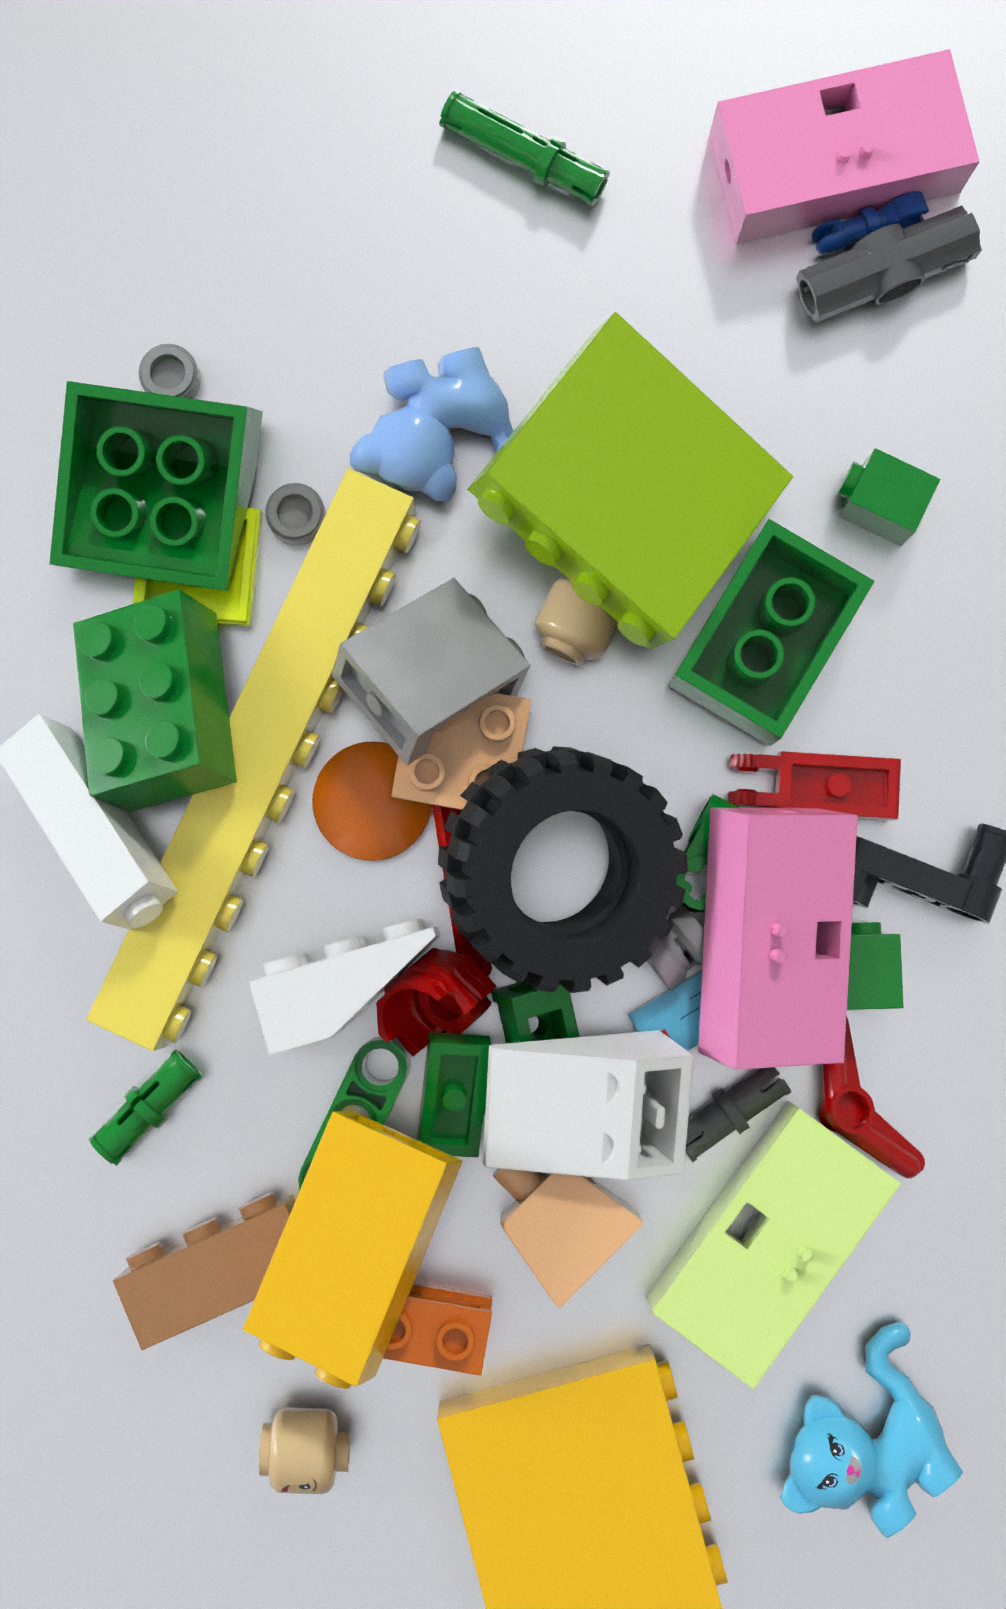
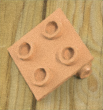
[391,693,532,810]

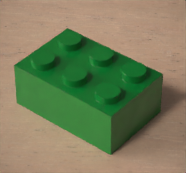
[668,519,875,746]
[73,589,237,812]

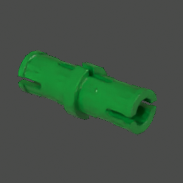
[88,1049,203,1166]

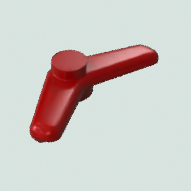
[819,1016,925,1179]

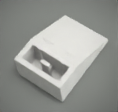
[248,918,440,1056]
[482,1030,694,1180]

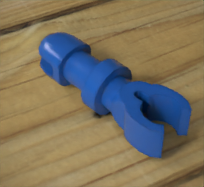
[812,191,929,255]

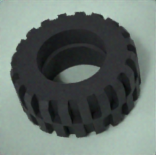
[438,746,688,993]

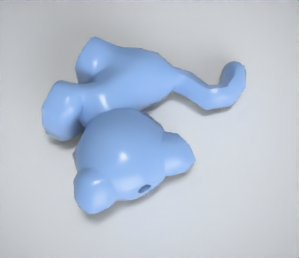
[350,347,513,501]

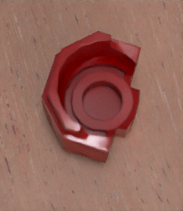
[376,948,497,1057]

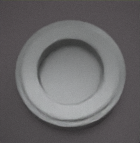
[138,344,201,399]
[265,483,326,546]

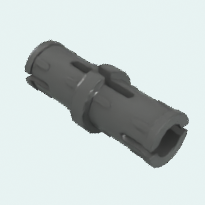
[686,1067,792,1162]

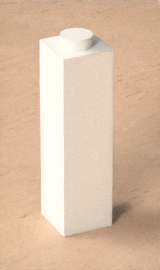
[0,714,179,930]

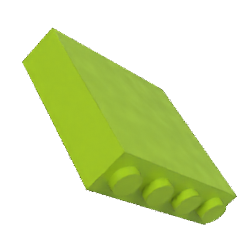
[467,311,794,650]

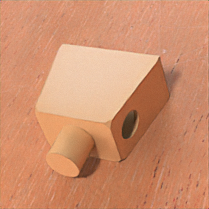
[492,1168,644,1308]

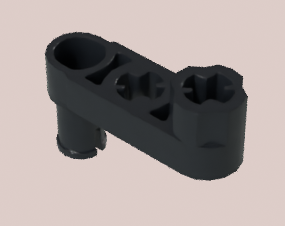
[853,824,1006,924]

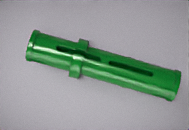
[439,90,610,206]

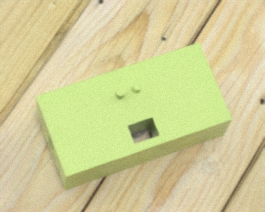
[645,1101,901,1390]

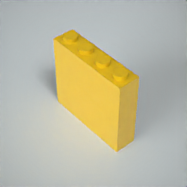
[437,1344,728,1609]

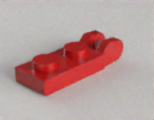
[728,751,901,821]

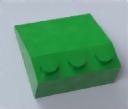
[49,381,263,591]

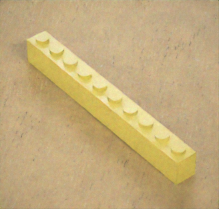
[86,468,421,1051]

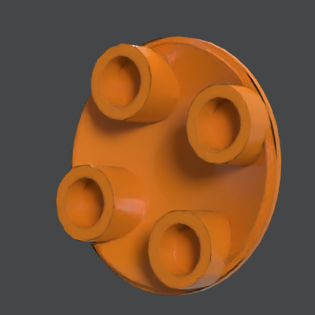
[312,741,432,861]

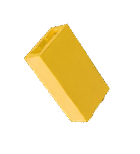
[242,1111,463,1389]

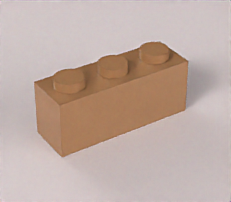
[113,1192,295,1350]

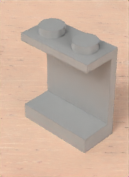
[331,578,531,765]

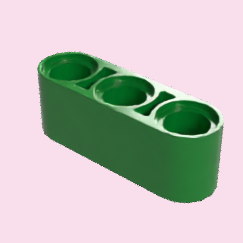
[298,1037,411,1191]

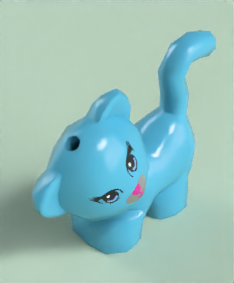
[780,1321,963,1538]

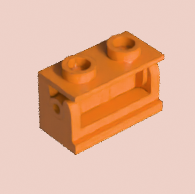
[383,1282,493,1376]

